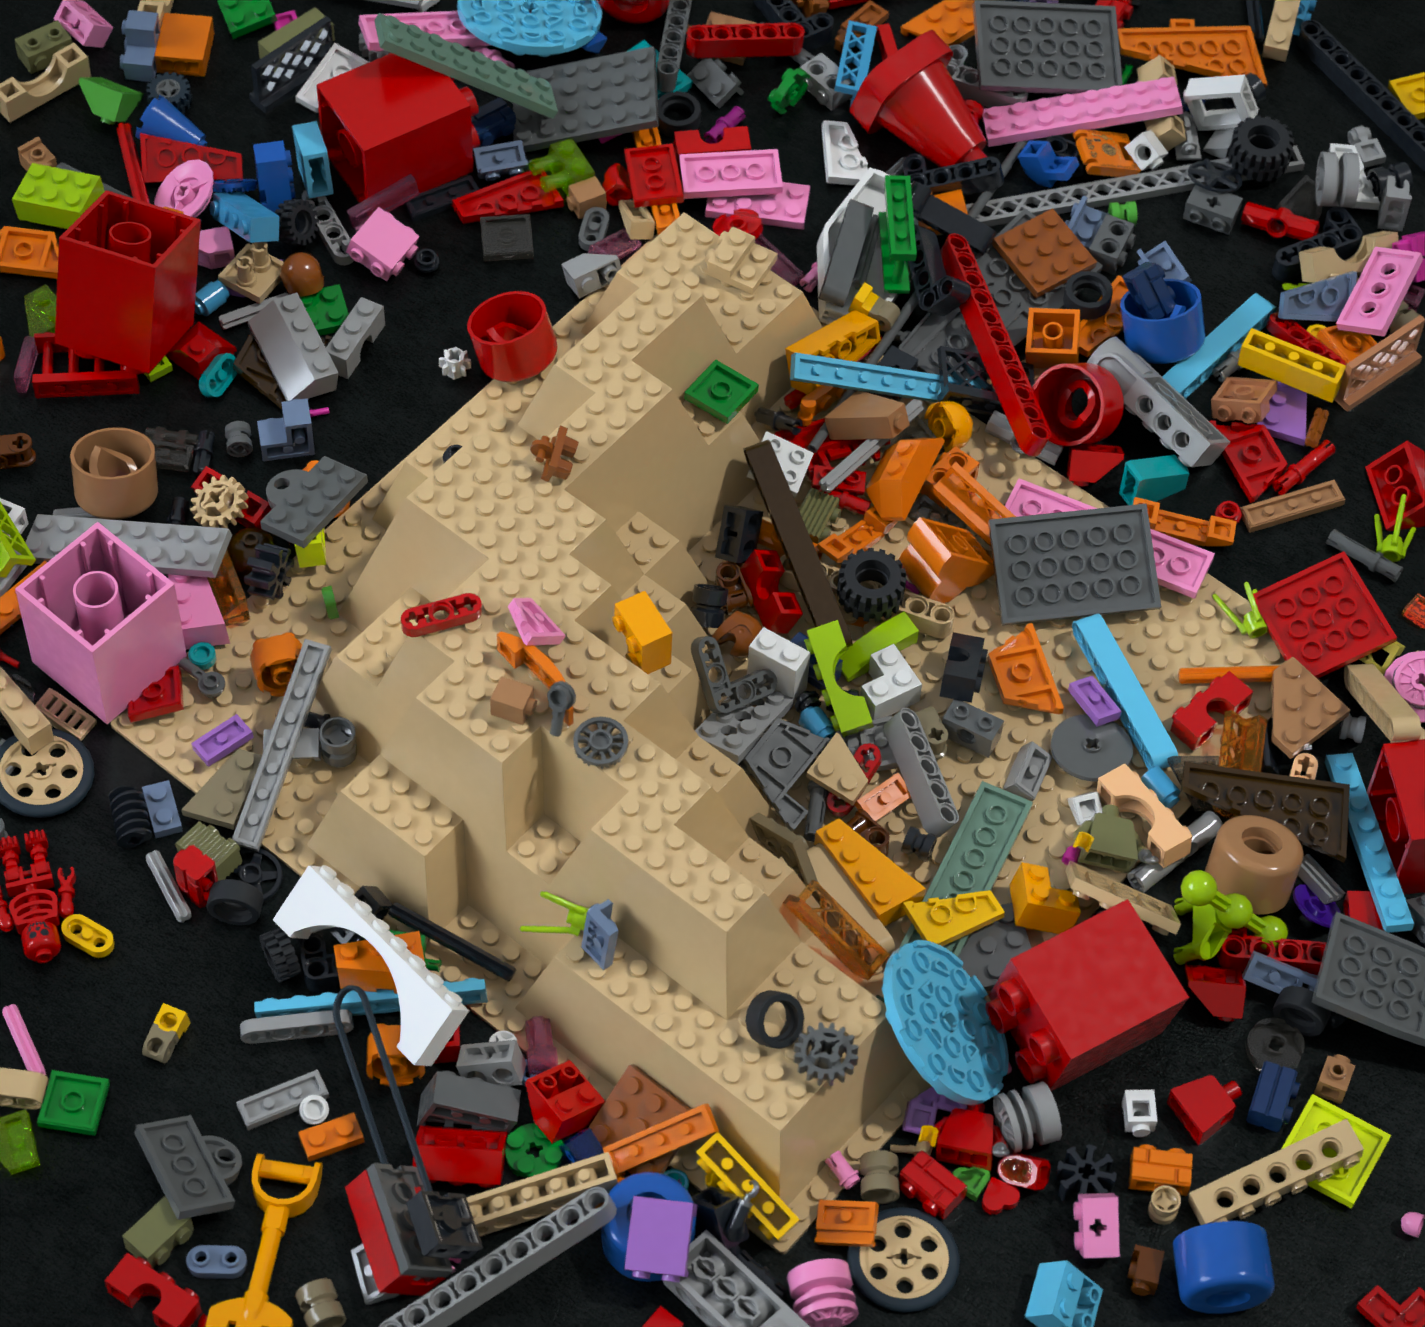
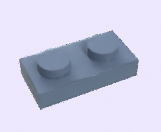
[142,780,183,838]

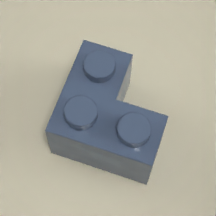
[120,10,160,82]
[257,398,315,461]

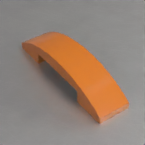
[1133,497,1237,546]
[817,506,898,563]
[497,631,573,726]

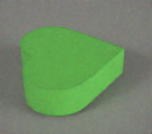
[321,586,339,620]
[953,1167,990,1202]

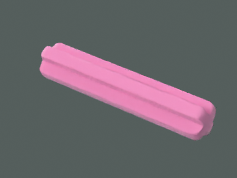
[2,1004,46,1075]

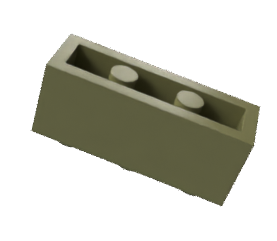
[258,7,335,72]

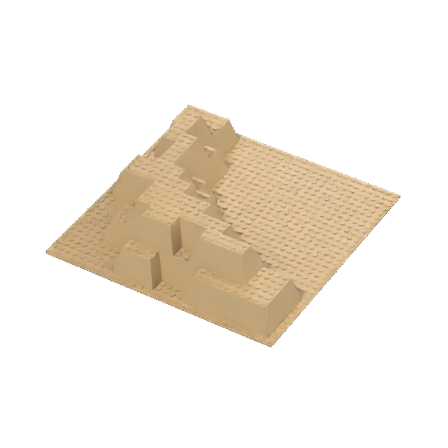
[111,213,1286,1254]

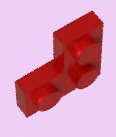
[1356,1285,1425,1327]

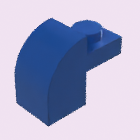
[1017,141,1079,187]

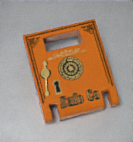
[1073,129,1141,177]

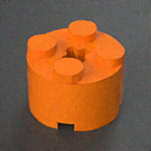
[250,632,302,697]
[366,1024,425,1086]

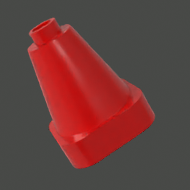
[849,30,987,168]

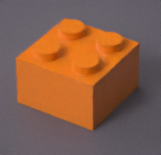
[1025,308,1081,368]

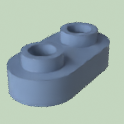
[186,1245,247,1279]

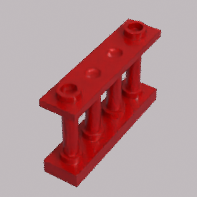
[32,332,140,398]

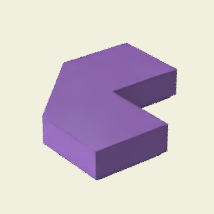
[902,1086,967,1135]

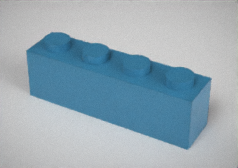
[210,192,279,243]

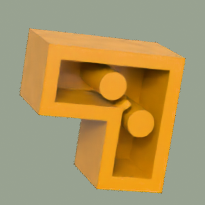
[612,591,672,674]
[1009,862,1081,934]

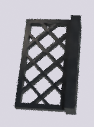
[249,16,333,114]
[937,345,1035,416]

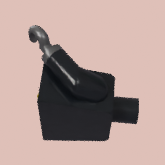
[691,1171,759,1257]

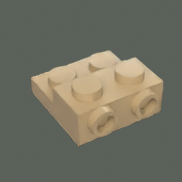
[705,226,778,295]

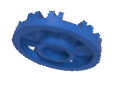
[213,179,257,193]

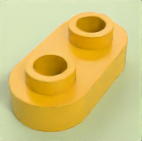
[61,914,114,958]

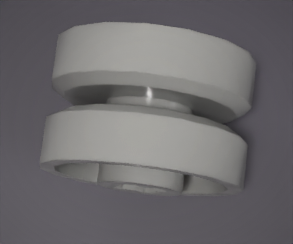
[1316,152,1360,207]

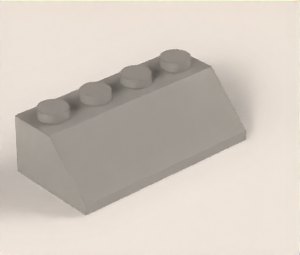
[248,293,338,401]

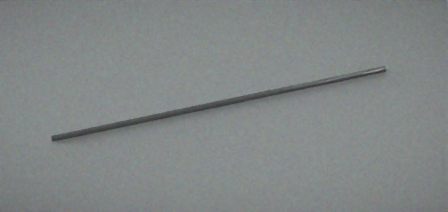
[808,93,1061,453]

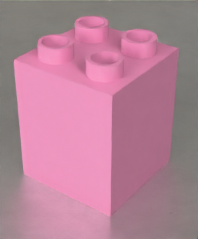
[15,522,187,724]

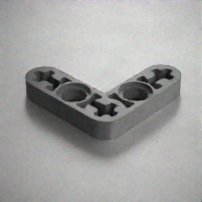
[691,636,777,713]

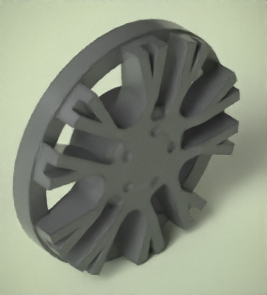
[573,717,628,769]

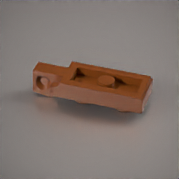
[834,1,889,53]

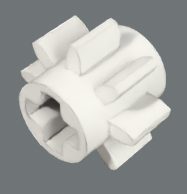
[439,347,471,380]

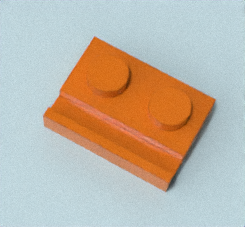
[815,1200,879,1247]

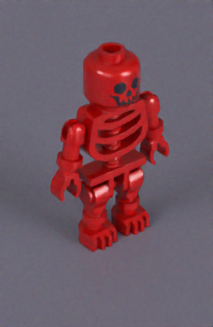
[0,829,76,963]

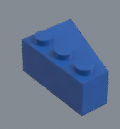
[253,141,295,213]

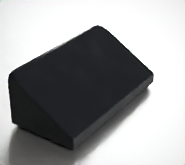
[1257,719,1282,775]

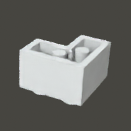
[860,644,922,720]

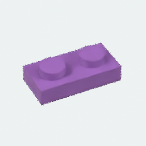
[1068,676,1121,727]
[191,714,254,767]

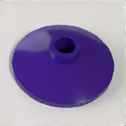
[1293,884,1341,928]

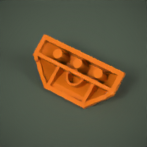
[865,438,945,521]

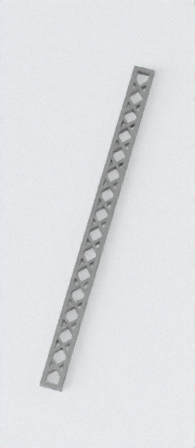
[936,145,1305,236]

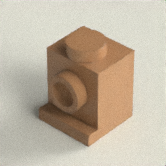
[17,137,57,171]
[1314,1055,1356,1104]

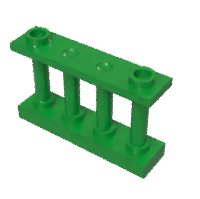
[878,175,917,294]

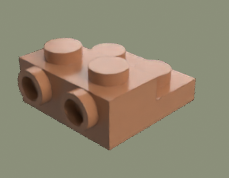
[1211,377,1277,423]

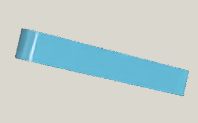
[1162,293,1277,399]
[1072,613,1179,770]

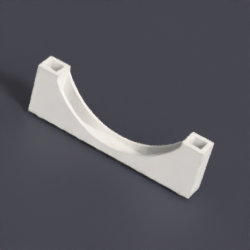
[273,865,469,1066]

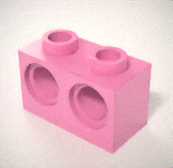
[54,0,113,48]

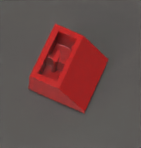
[525,1060,606,1143]

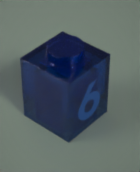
[559,1128,604,1164]

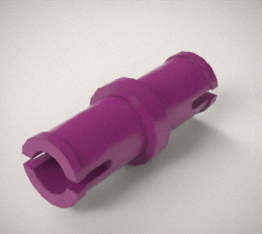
[704,106,746,144]

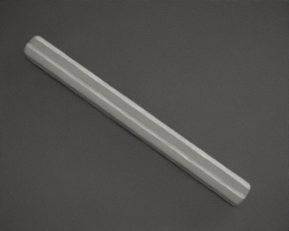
[819,399,924,493]

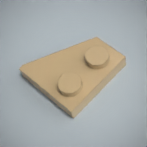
[806,732,868,806]

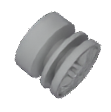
[993,1082,1062,1154]

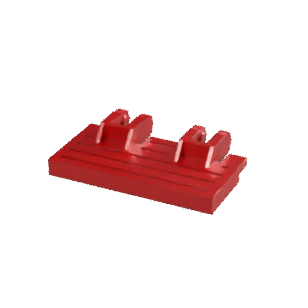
[774,418,890,480]

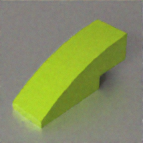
[840,611,919,682]

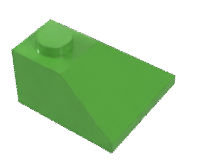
[79,77,143,125]

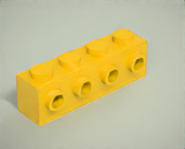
[1237,328,1346,403]
[696,1132,800,1242]

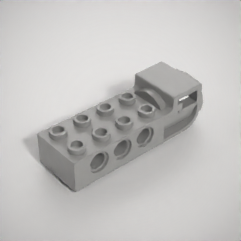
[1087,337,1230,467]
[664,1230,810,1327]

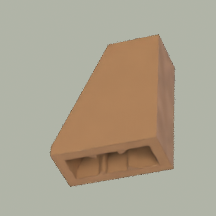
[824,390,910,440]

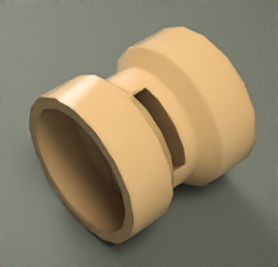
[1148,1186,1181,1225]

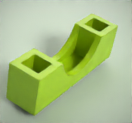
[804,620,874,737]

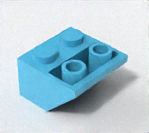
[1025,1260,1103,1327]

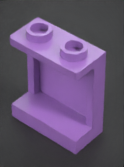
[625,1196,697,1282]

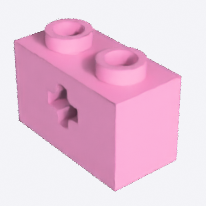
[1073,1193,1120,1258]

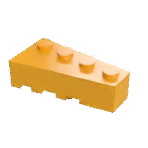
[785,310,881,395]
[814,818,926,927]

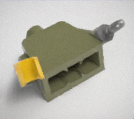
[1073,805,1159,873]

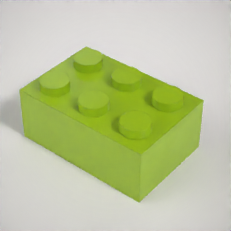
[12,163,105,229]

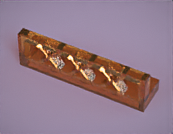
[207,550,250,626]
[1213,710,1267,820]
[783,880,890,981]

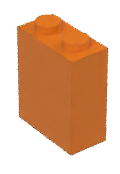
[154,13,214,77]

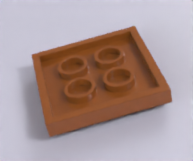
[992,208,1097,298]
[584,1064,691,1175]

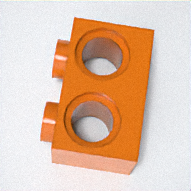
[920,446,980,510]

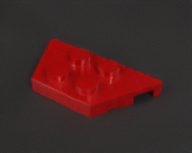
[1209,420,1288,503]

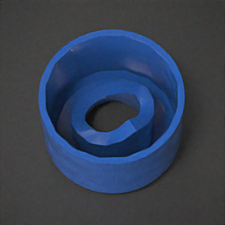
[1120,279,1205,364]
[602,1172,696,1282]
[1173,1221,1274,1314]

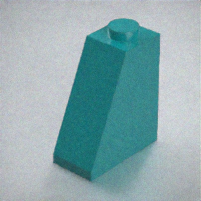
[1119,455,1189,505]

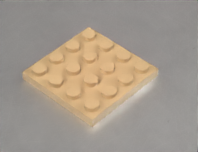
[1065,860,1181,935]

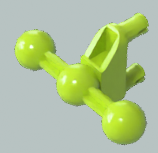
[1174,870,1288,965]

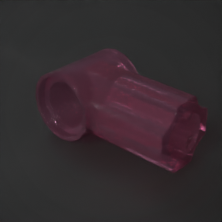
[525,1016,558,1075]

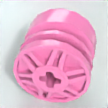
[787,1258,859,1327]

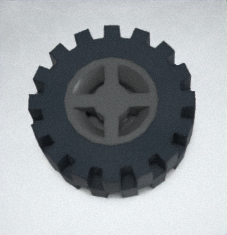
[146,72,192,114]

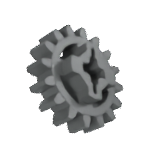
[794,1022,858,1086]

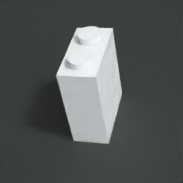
[747,627,810,706]

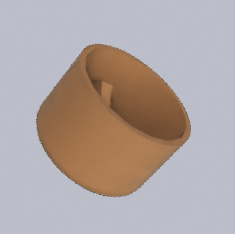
[70,428,158,520]
[1205,815,1303,914]

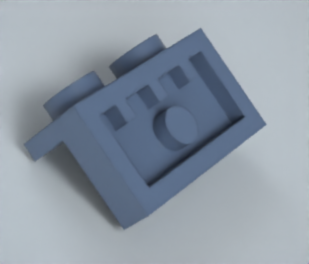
[1065,196,1109,251]
[581,899,619,970]

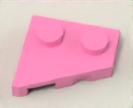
[508,598,566,646]

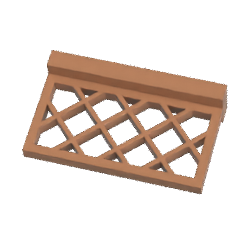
[1334,315,1425,412]

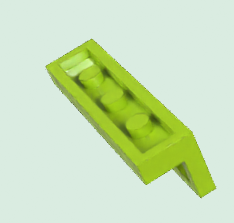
[0,502,36,578]

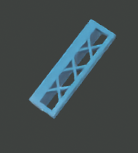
[834,20,877,107]

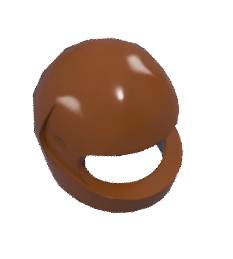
[280,252,324,297]
[712,610,762,658]

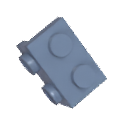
[473,140,529,181]
[1137,241,1192,282]

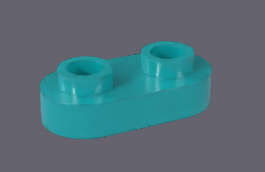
[199,353,237,397]

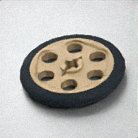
[0,729,95,818]
[847,1207,960,1312]

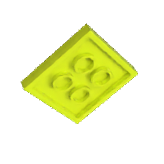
[1282,1094,1391,1209]

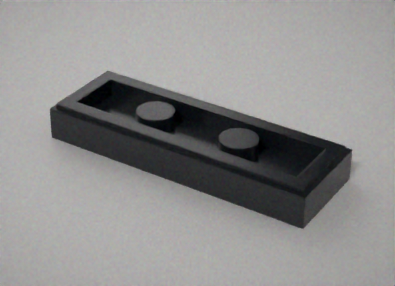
[403,175,480,222]

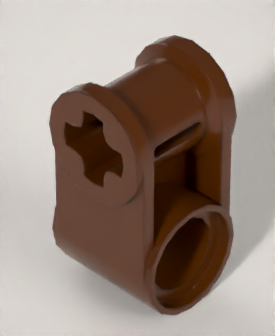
[0,433,36,470]
[715,561,753,615]
[846,809,890,857]

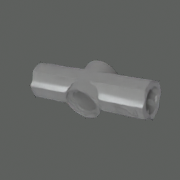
[985,410,1064,466]

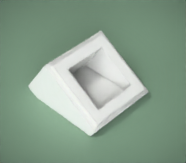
[1067,792,1102,825]

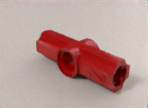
[1241,202,1319,241]

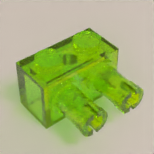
[529,138,595,196]

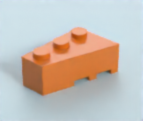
[334,931,426,994]

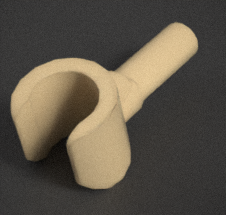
[890,1139,933,1156]

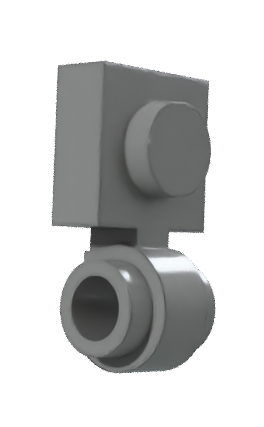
[1347,126,1386,167]

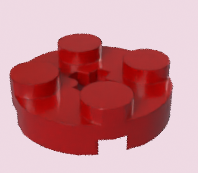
[713,209,763,239]

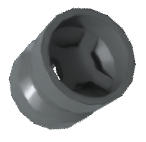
[225,421,253,457]

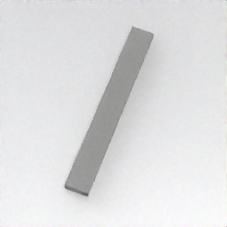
[232,639,332,852]

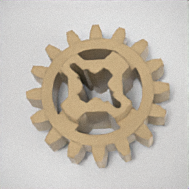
[190,475,249,528]

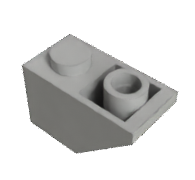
[561,253,621,298]

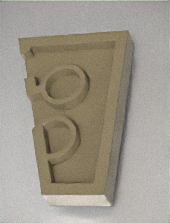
[181,748,262,830]

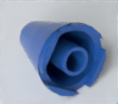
[135,95,207,147]

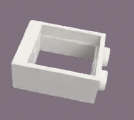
[1183,75,1259,131]

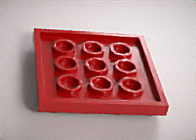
[1253,551,1397,679]

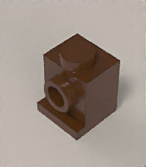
[1128,1244,1165,1296]

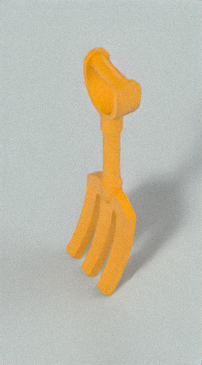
[205,1153,323,1327]

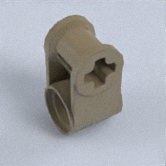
[915,706,948,760]

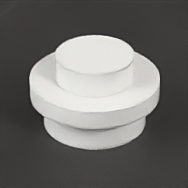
[299,1095,329,1125]

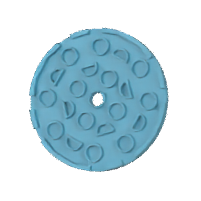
[457,0,602,57]
[882,940,1009,1105]

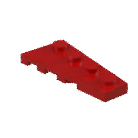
[140,133,243,183]
[452,166,564,224]

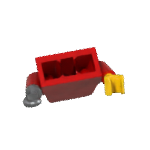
[918,1103,1010,1171]

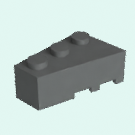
[417,1071,521,1133]

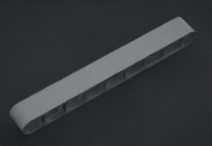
[379,1187,617,1327]

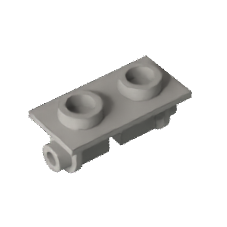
[1175,112,1201,160]

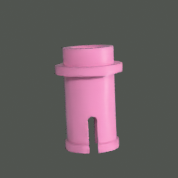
[800,262,818,292]
[825,1150,860,1190]

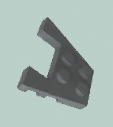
[743,718,857,832]

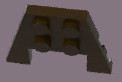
[233,332,333,409]

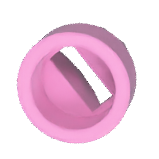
[1401,1212,1425,1238]

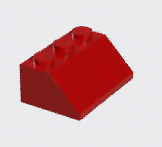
[1365,441,1425,531]
[413,1125,507,1188]

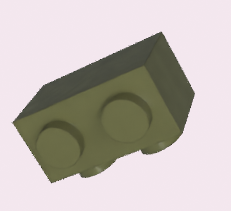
[15,20,72,74]

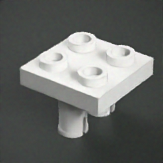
[747,431,814,498]

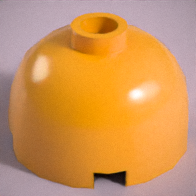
[924,401,973,454]

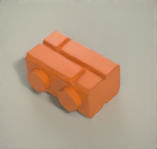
[1129,1145,1193,1196]

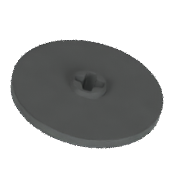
[1050,714,1133,782]

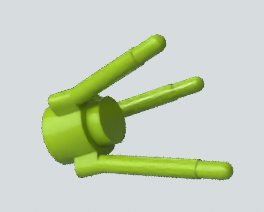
[1374,494,1416,562]
[1212,582,1268,638]
[520,891,590,936]

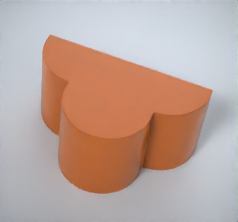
[899,517,995,604]

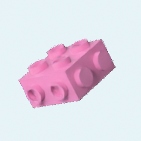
[346,207,419,281]

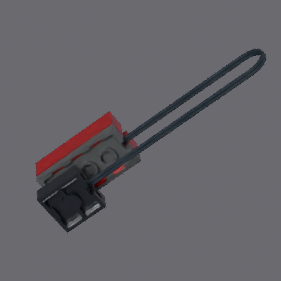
[333,985,483,1296]

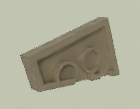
[750,813,819,889]

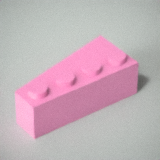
[168,574,230,649]

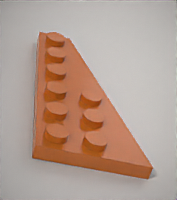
[1118,26,1267,88]

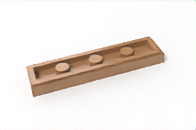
[1240,480,1345,533]

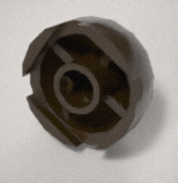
[226,527,277,580]

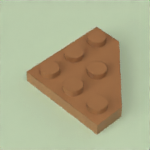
[1272,657,1350,759]

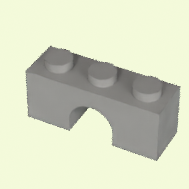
[326,297,385,379]

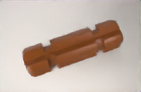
[1304,408,1329,448]

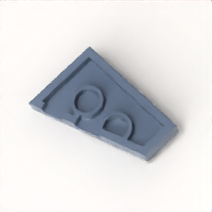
[1278,271,1357,321]

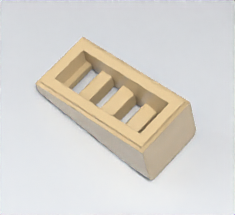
[618,200,655,239]
[35,688,97,741]

